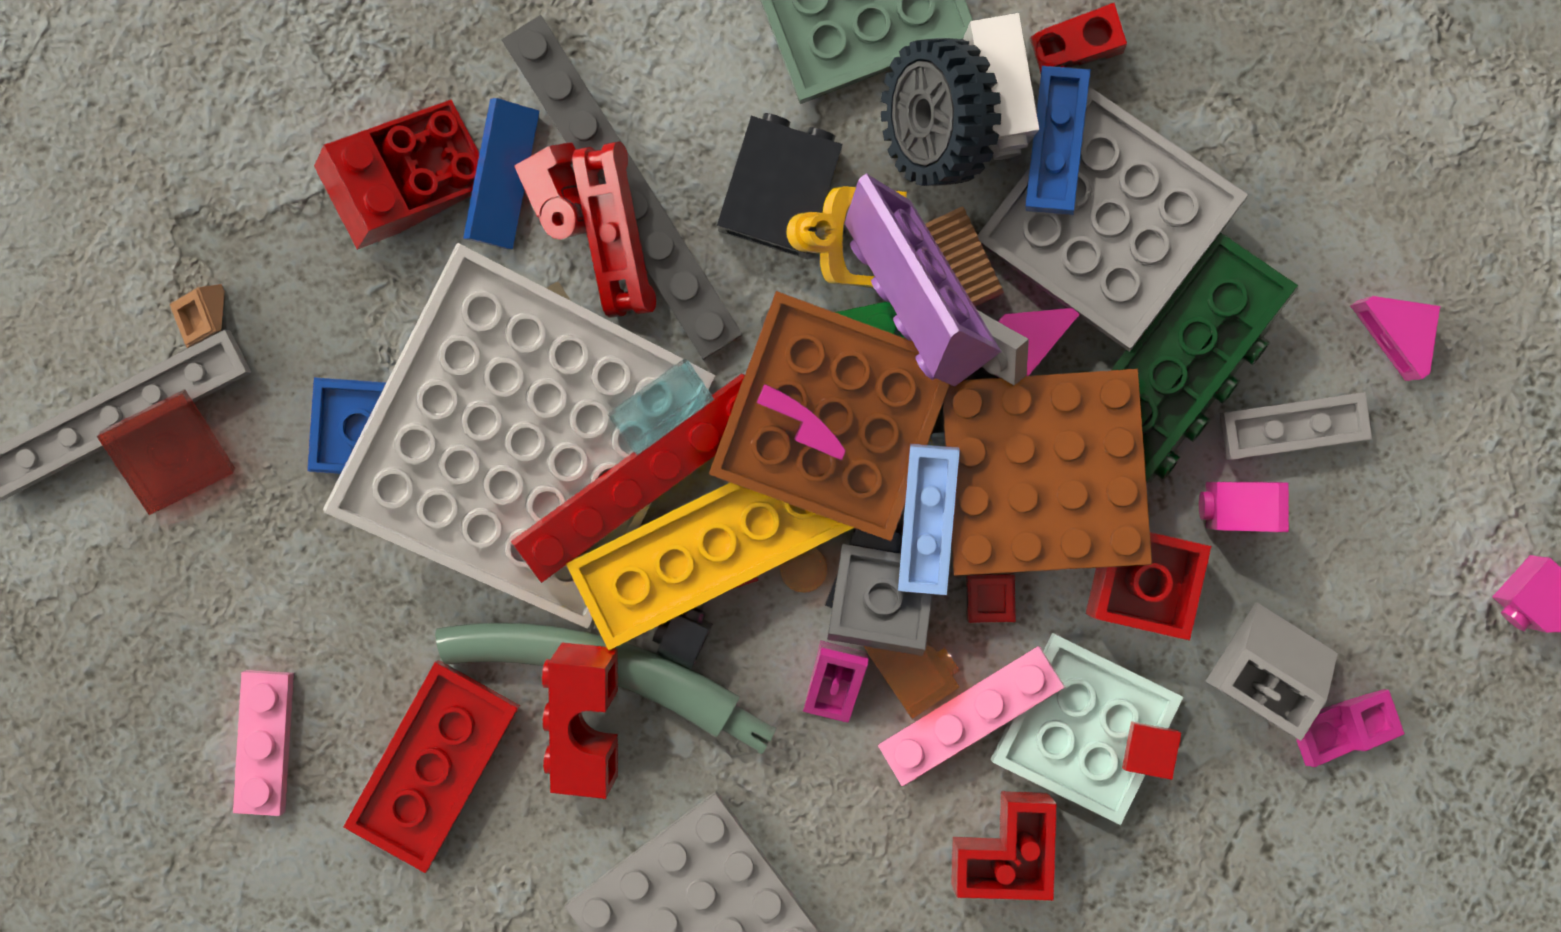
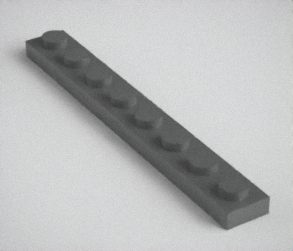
[501,15,743,360]

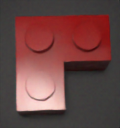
[951,791,1057,901]

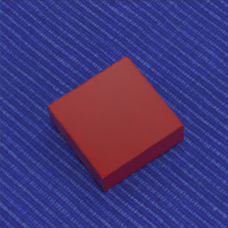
[966,574,1016,623]
[1122,721,1181,780]

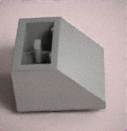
[1205,602,1338,741]

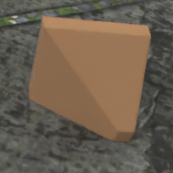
[170,284,225,348]

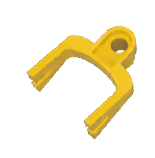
[787,186,907,288]

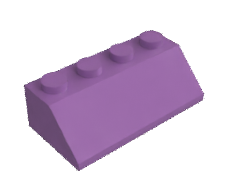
[845,173,1002,386]

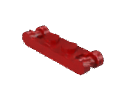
[572,141,657,318]

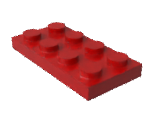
[343,660,520,873]

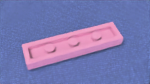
[878,646,1066,786]

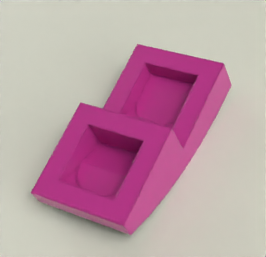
[757,384,845,460]
[1296,689,1405,767]

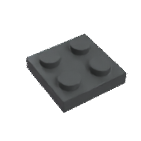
[827,544,932,656]

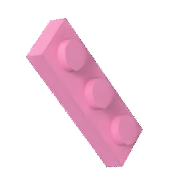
[233,670,294,816]

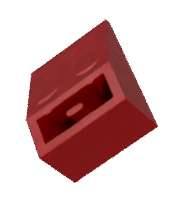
[314,99,479,250]

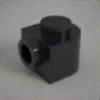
[652,607,713,669]

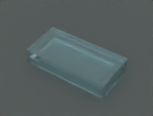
[607,359,714,455]

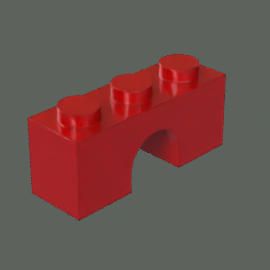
[542,642,618,799]

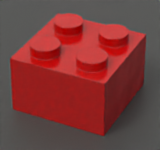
[1085,532,1212,641]

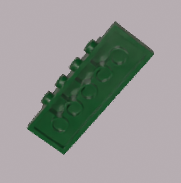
[1111,232,1298,485]

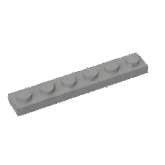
[0,330,252,501]

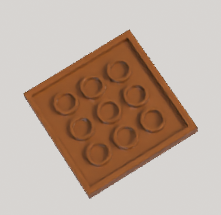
[709,291,950,541]
[943,369,1152,576]

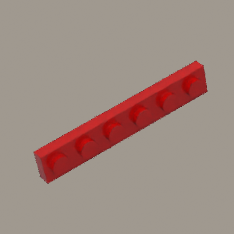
[510,373,745,583]

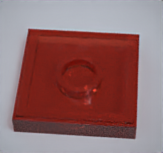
[96,389,235,515]

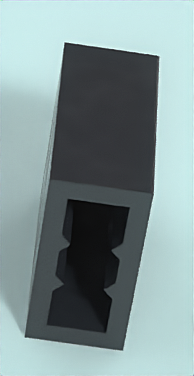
[717,113,843,260]

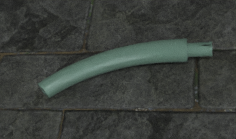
[435,623,777,754]

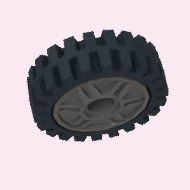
[881,38,1001,186]

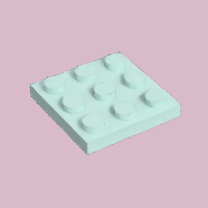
[991,633,1183,825]

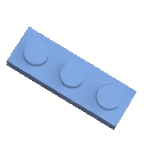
[898,444,960,595]

